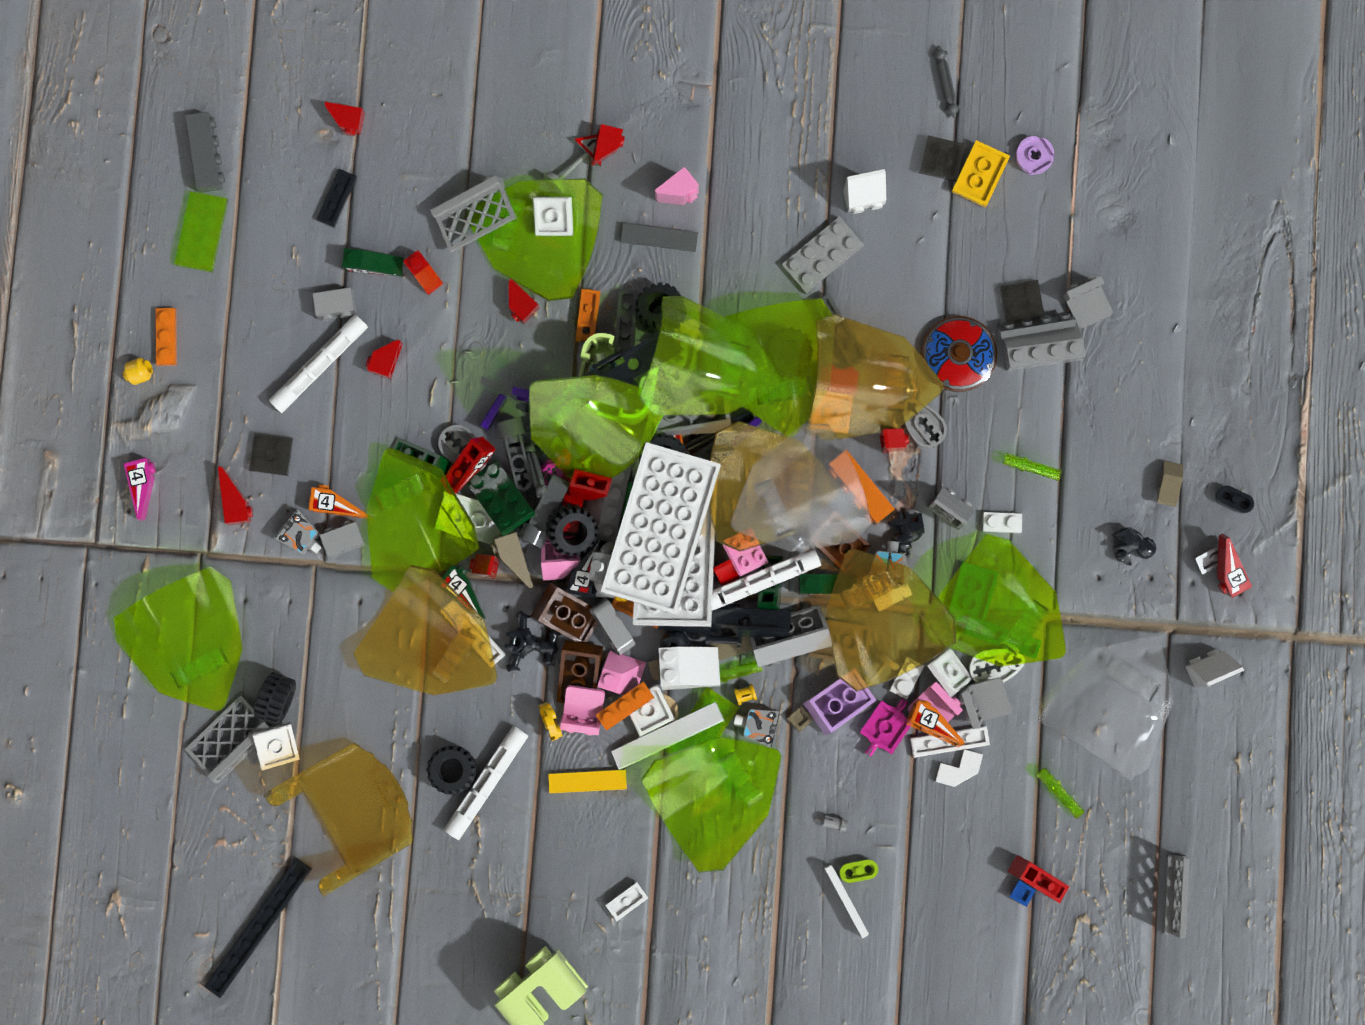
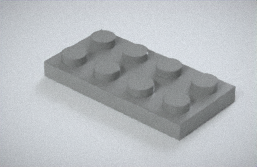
[781,216,864,294]

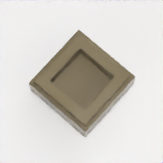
[787,705,814,732]

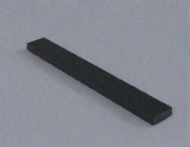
[205,858,313,998]

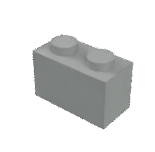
[313,288,356,321]
[320,520,366,558]

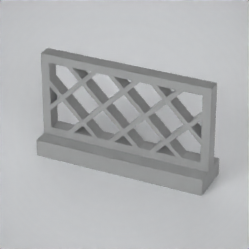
[430,175,516,253]
[185,695,272,783]
[1163,855,1190,938]

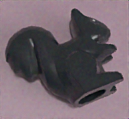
[887,511,925,554]
[1111,527,1157,566]

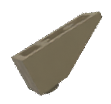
[490,531,533,588]

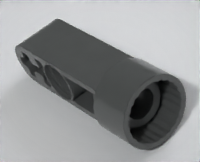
[495,418,532,492]
[518,474,570,549]

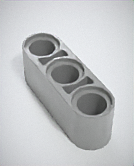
[590,598,636,656]

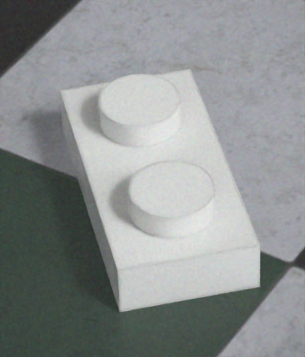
[982,512,1022,533]
[889,656,925,700]
[605,882,648,921]

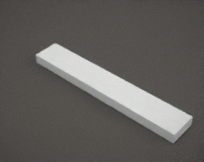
[611,702,724,770]

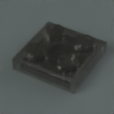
[919,135,965,182]
[1000,280,1044,322]
[249,433,294,476]

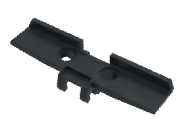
[552,329,681,418]
[658,604,791,647]

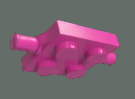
[859,698,911,757]

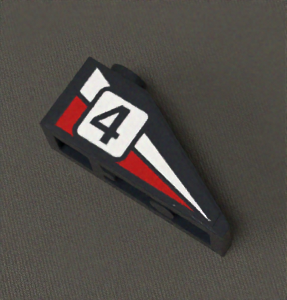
[567,539,607,599]

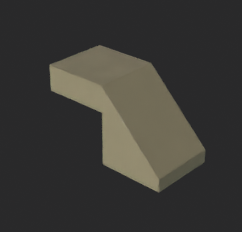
[1157,461,1183,507]

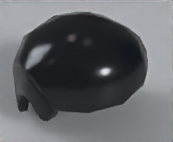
[660,631,691,648]

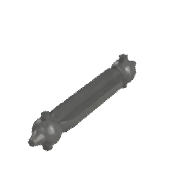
[933,45,960,118]
[524,442,547,499]

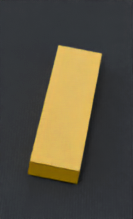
[548,770,627,793]

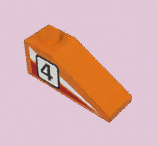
[308,485,369,519]
[906,700,964,747]

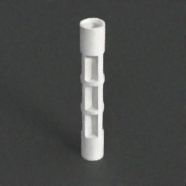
[268,314,368,413]
[712,548,821,611]
[443,726,529,840]

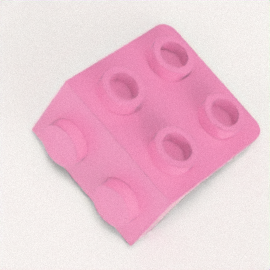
[723,529,769,576]
[907,682,963,722]
[560,685,605,735]

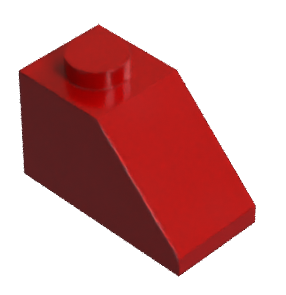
[325,102,365,136]
[591,124,625,166]
[403,250,443,295]
[509,279,540,324]
[365,340,403,380]
[879,429,909,453]
[570,469,612,501]
[713,559,740,586]

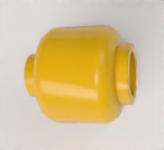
[123,358,153,385]

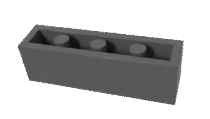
[185,112,225,193]

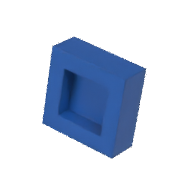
[1009,880,1036,907]

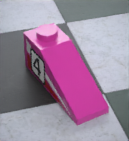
[124,458,156,521]

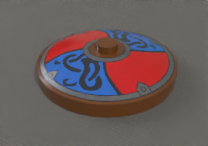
[921,316,997,392]

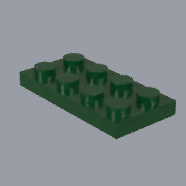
[466,460,536,536]

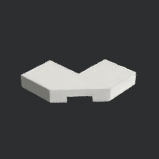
[935,749,983,787]

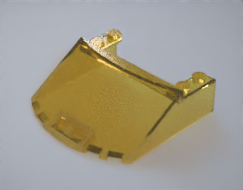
[264,743,413,897]

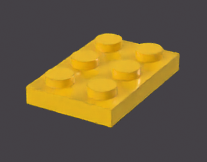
[952,140,1010,208]

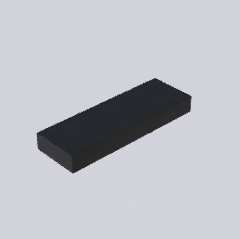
[316,169,357,228]

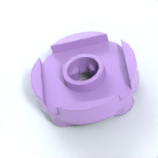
[1015,136,1054,175]

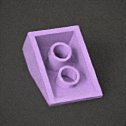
[803,668,877,735]

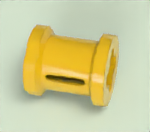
[734,684,757,705]

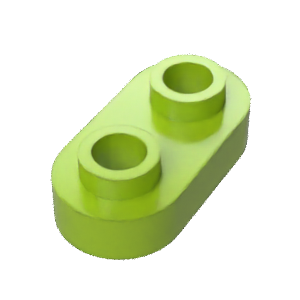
[839,859,878,883]

